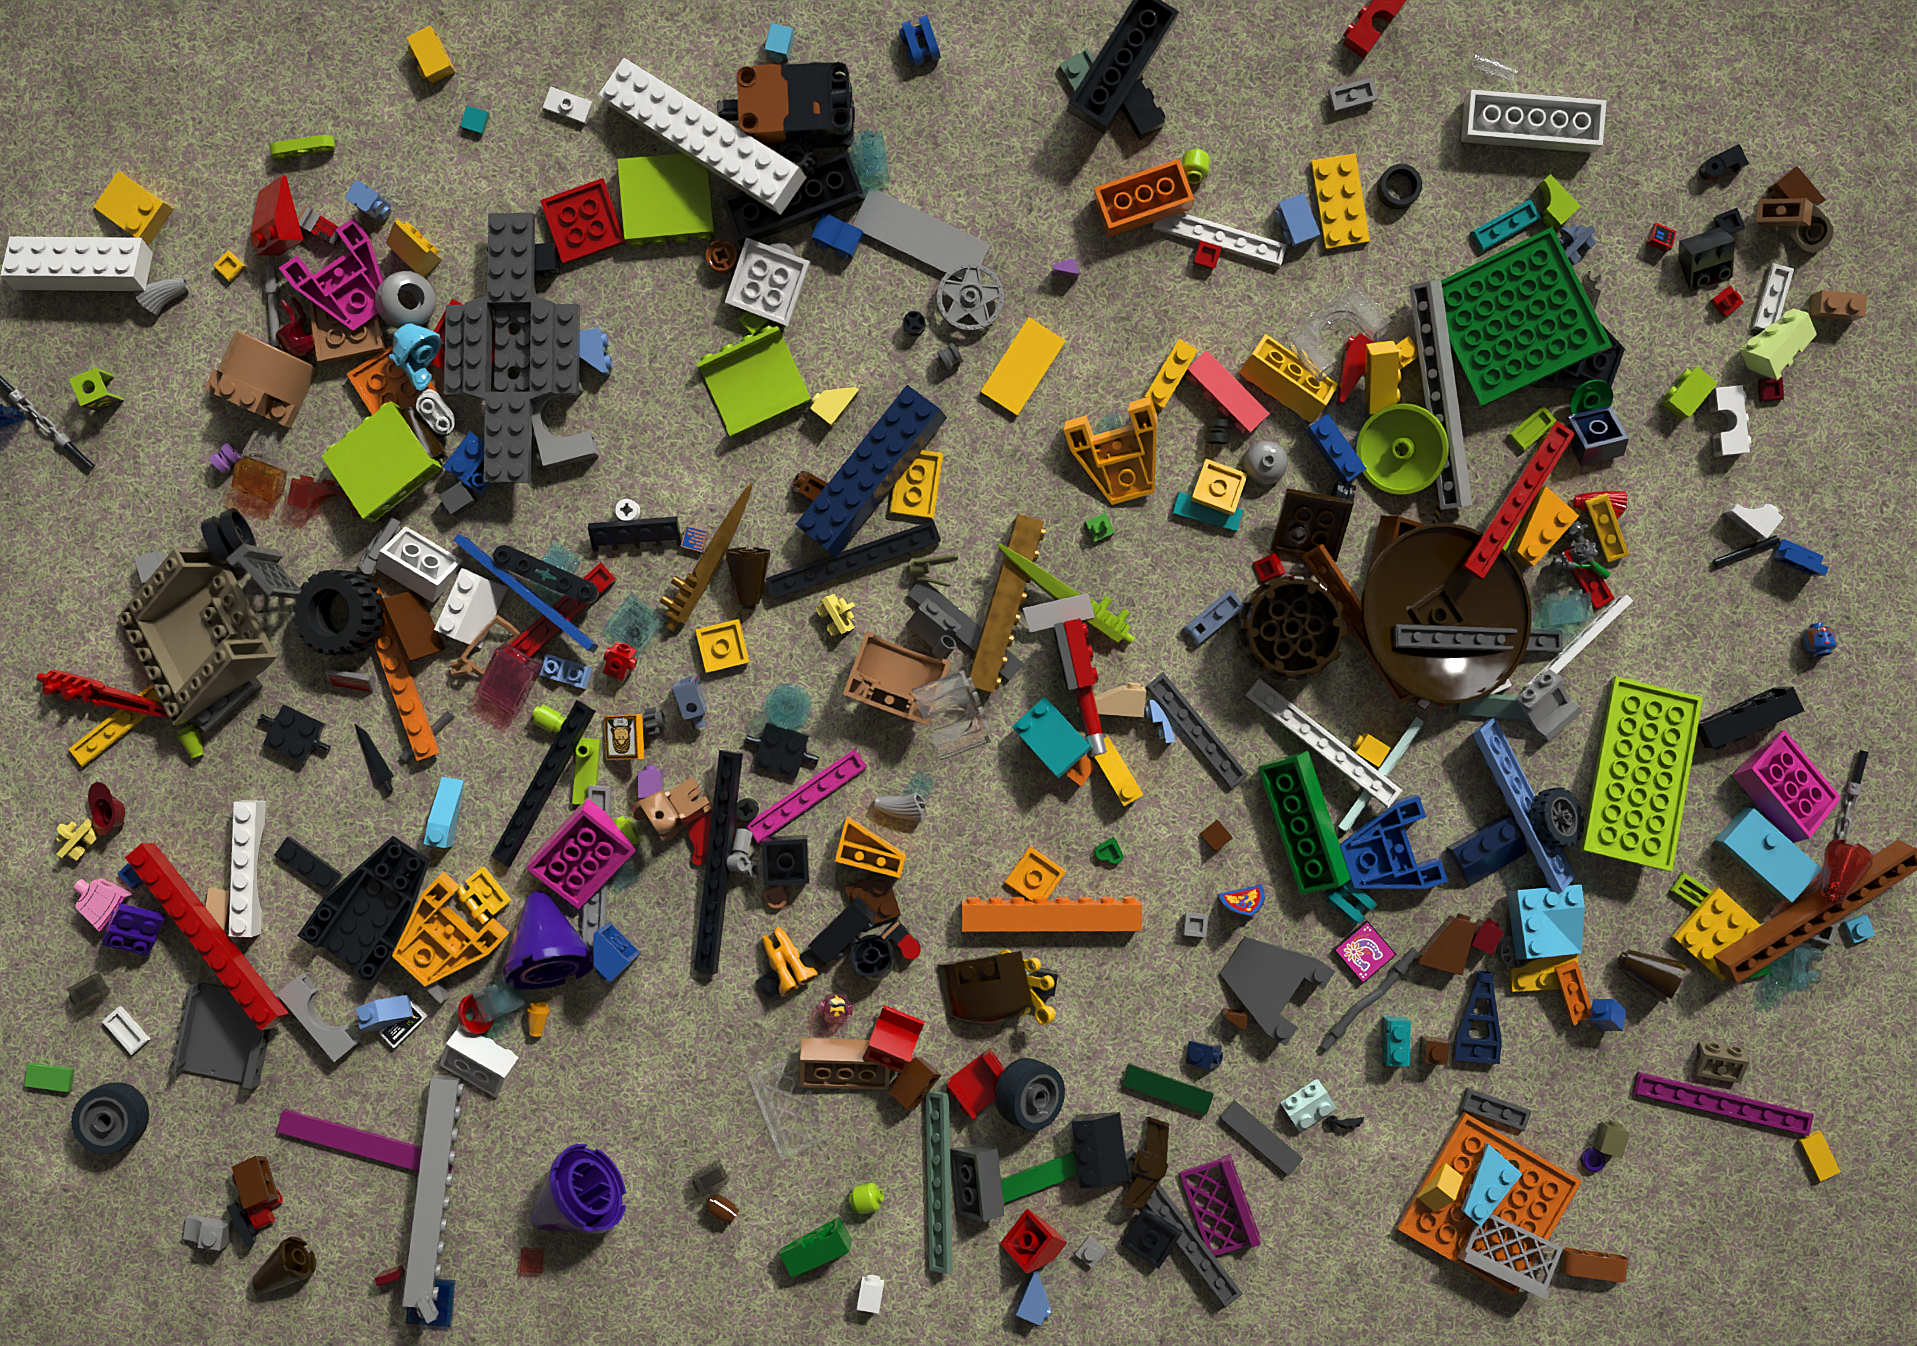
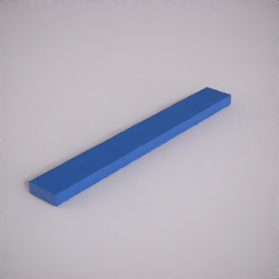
[453,534,598,653]

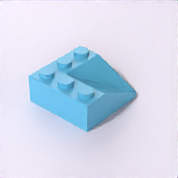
[1507,885,1585,959]

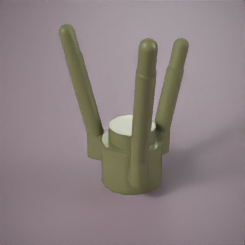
[910,554,959,587]

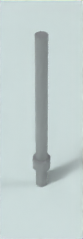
[264,266,280,400]

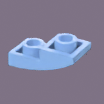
[540,654,592,689]
[1145,700,1175,743]

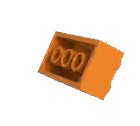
[1093,159,1194,238]

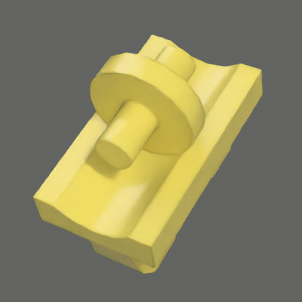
[816,594,855,636]
[56,818,99,861]

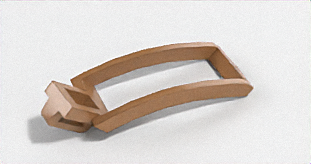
[450,615,521,678]

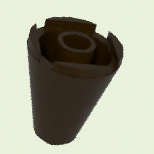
[401,407,448,463]
[726,547,771,609]
[1617,949,1686,1004]
[252,1236,316,1294]

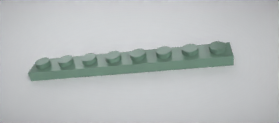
[926,1090,953,1274]

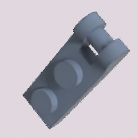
[1182,589,1244,646]

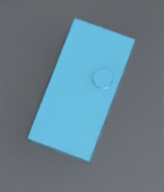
[1715,807,1822,902]

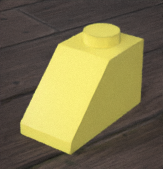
[810,387,860,428]

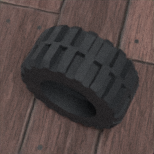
[293,570,385,656]

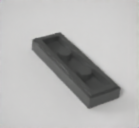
[1460,1087,1532,1132]

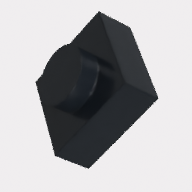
[1713,208,1746,235]

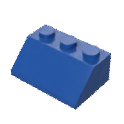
[594,922,641,982]

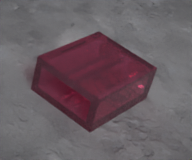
[475,643,543,715]

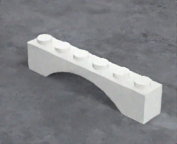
[229,800,266,937]

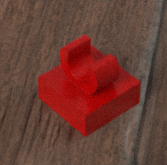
[1710,285,1744,318]

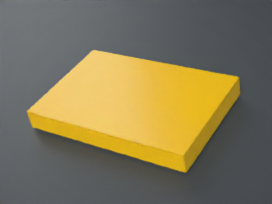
[890,450,943,520]

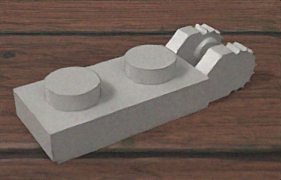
[358,515,400,574]

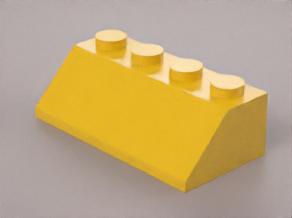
[1239,334,1338,423]

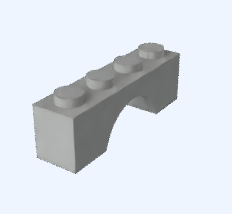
[277,973,361,1062]

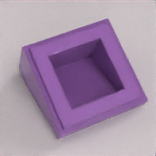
[1052,258,1079,278]

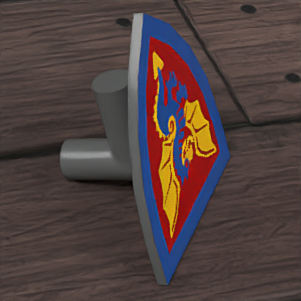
[1218,884,1265,922]

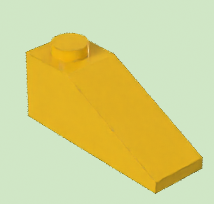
[1094,736,1143,806]

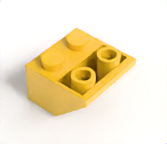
[386,218,442,278]

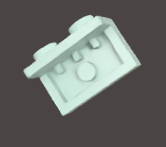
[1281,1079,1337,1132]

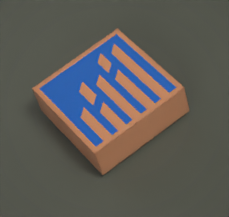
[681,525,709,553]

